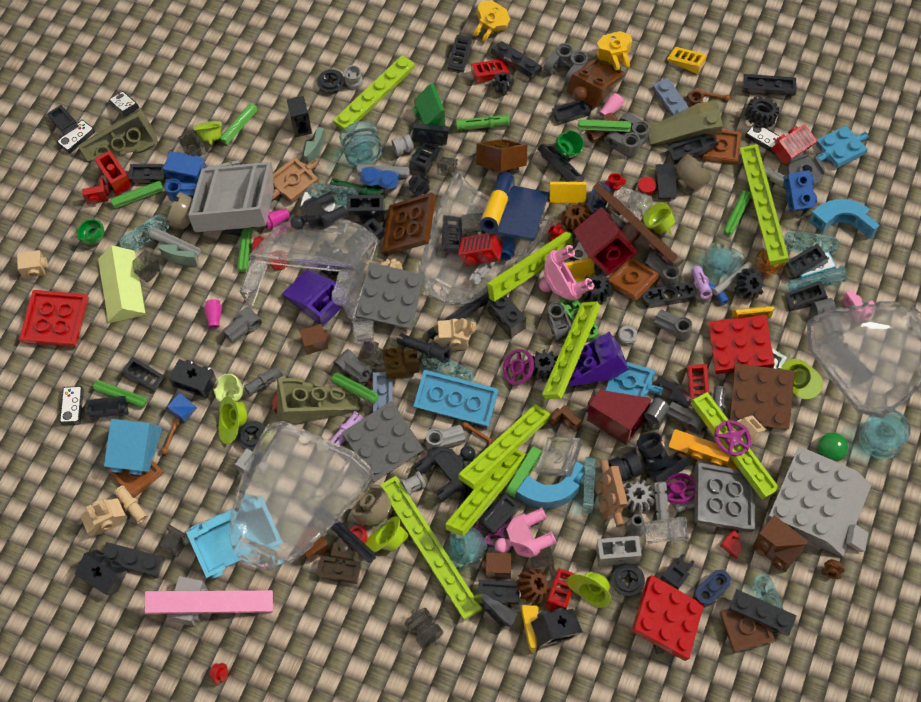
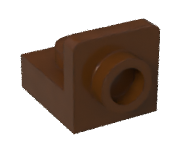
[550,405,582,433]

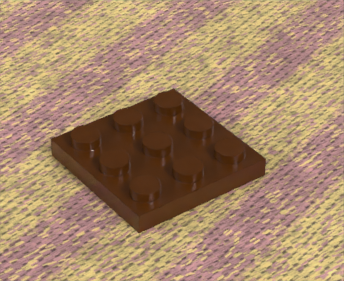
[382,192,436,256]
[729,364,795,430]

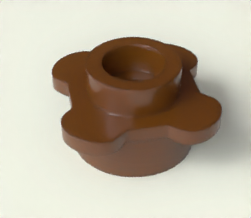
[687,91,704,107]
[821,559,845,579]

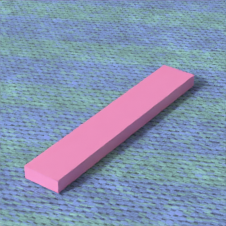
[144,590,273,614]

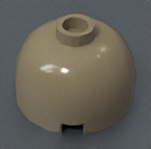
[676,154,712,189]
[166,192,193,229]
[350,485,391,526]

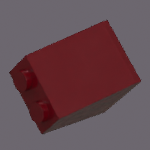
[573,207,638,276]
[586,390,651,445]

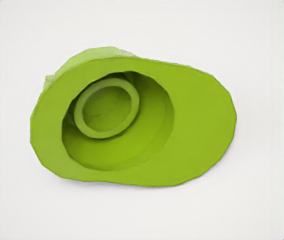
[194,121,222,145]
[643,202,675,234]
[780,359,823,400]
[218,397,247,444]
[365,516,408,552]
[567,572,611,608]

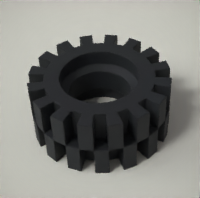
[745,96,780,128]

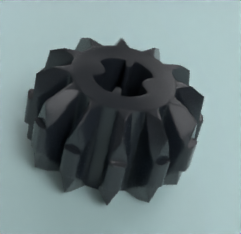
[733,268,766,300]
[581,272,612,304]
[528,349,558,383]

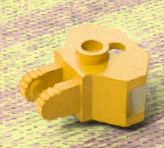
[473,0,510,42]
[596,31,632,71]

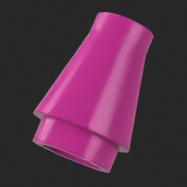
[264,208,290,229]
[203,299,222,329]

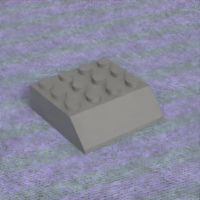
[188,162,274,232]
[765,446,872,557]

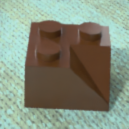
[476,139,527,173]
[752,515,809,572]

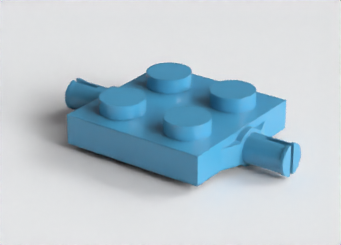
[814,126,869,168]
[605,362,663,397]

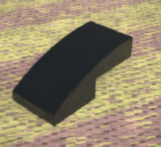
[655,164,677,199]
[656,375,693,406]

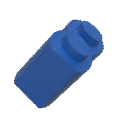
[360,167,400,189]

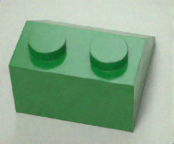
[412,83,445,126]

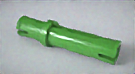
[456,114,510,131]

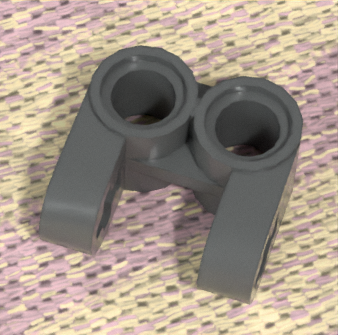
[543,43,588,83]
[604,113,650,157]

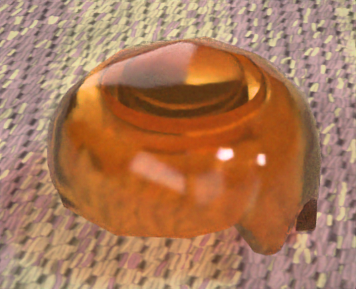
[755,248,786,275]

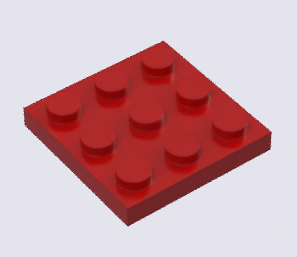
[19,290,89,347]
[708,315,775,374]
[631,575,704,661]

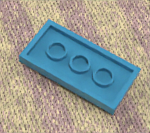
[413,370,499,427]

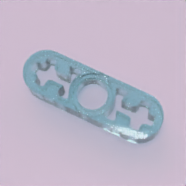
[306,183,359,206]
[120,214,169,251]
[784,231,839,255]
[422,355,474,382]
[582,457,596,513]
[752,574,784,634]

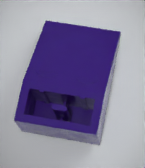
[282,269,348,327]
[568,332,629,386]

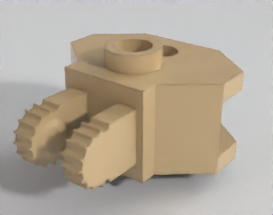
[433,318,477,351]
[80,498,127,536]

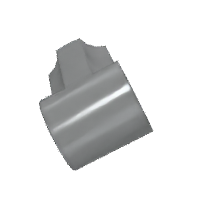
[426,425,465,451]

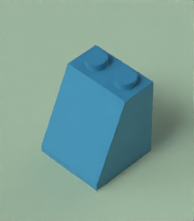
[104,419,162,475]

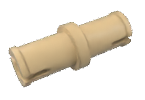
[113,485,148,524]

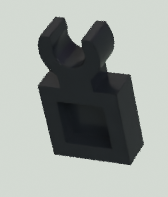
[660,554,694,590]

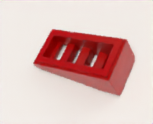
[471,60,509,84]
[686,364,710,399]
[545,568,575,612]

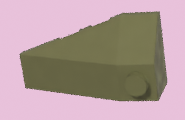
[649,100,722,146]
[78,108,159,161]
[277,378,360,424]

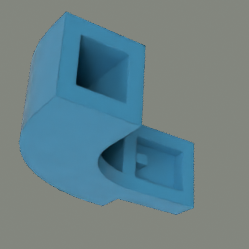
[809,199,879,239]
[516,462,584,509]

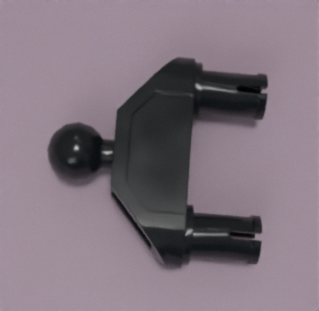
[290,191,348,230]
[413,446,475,503]

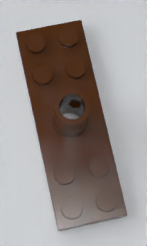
[593,182,683,266]

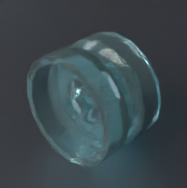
[339,121,384,166]
[860,408,911,459]

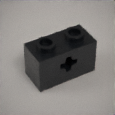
[287,96,312,137]
[346,195,385,222]
[488,295,526,338]
[168,359,217,399]
[75,550,128,595]
[531,608,583,646]

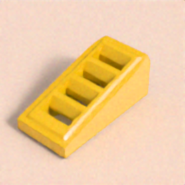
[667,47,707,75]
[521,605,538,653]

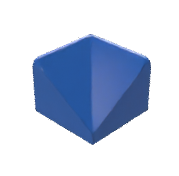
[167,393,197,423]

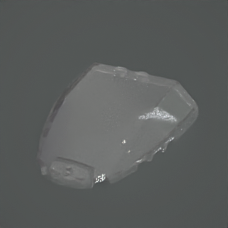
[421,172,553,305]
[807,301,921,418]
[229,421,374,569]

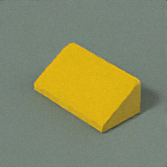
[549,182,587,203]
[565,258,595,282]
[731,306,774,319]

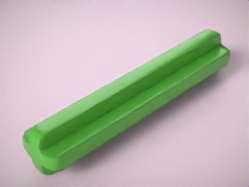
[220,103,258,145]
[578,119,631,132]
[111,181,163,208]
[723,190,751,237]
[237,227,253,272]
[331,373,379,404]
[93,380,147,408]

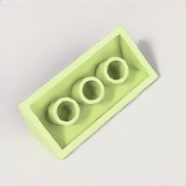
[98,246,146,323]

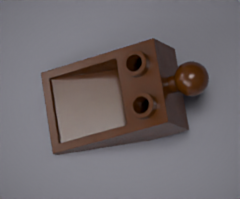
[566,57,625,107]

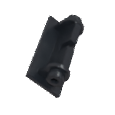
[85,396,129,419]

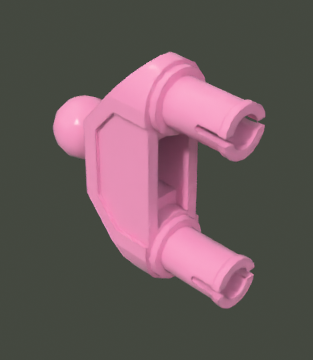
[539,245,594,300]
[494,507,557,558]

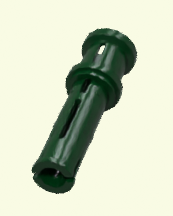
[330,178,385,195]

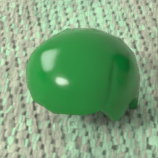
[555,130,584,158]
[76,219,104,245]
[817,432,848,462]

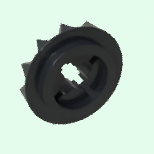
[317,69,344,94]
[237,421,268,451]
[611,564,645,597]

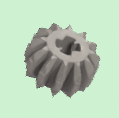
[624,479,655,514]

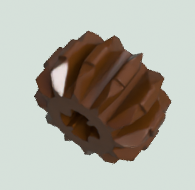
[562,202,592,232]
[515,568,552,604]

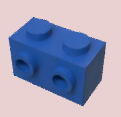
[163,151,206,183]
[783,170,817,212]

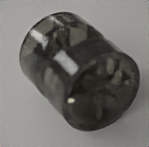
[404,608,444,649]

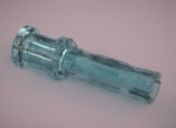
[788,265,847,291]

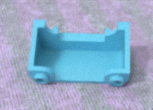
[186,496,283,579]

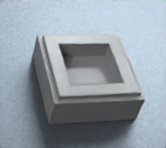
[846,524,868,552]

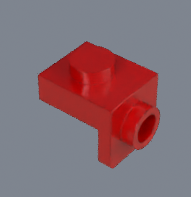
[82,177,111,205]

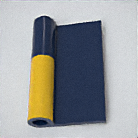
[480,172,549,241]

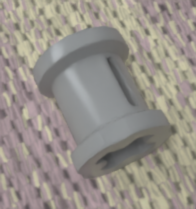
[401,471,426,496]

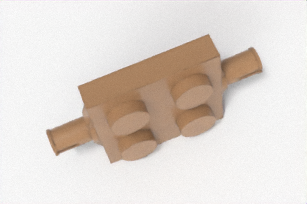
[272,157,319,203]
[595,460,628,527]

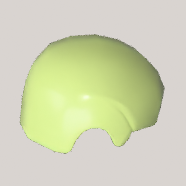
[214,374,243,403]

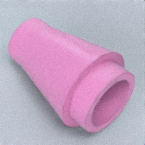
[599,93,624,117]

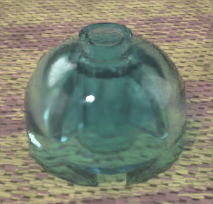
[705,243,744,277]
[450,527,487,567]

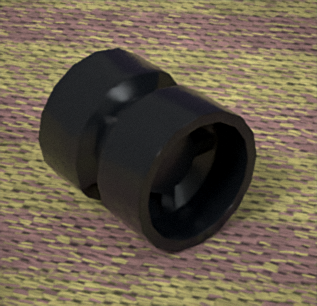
[637,432,669,470]
[608,451,643,483]

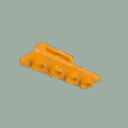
[669,429,739,470]

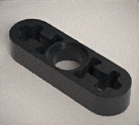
[642,282,696,308]

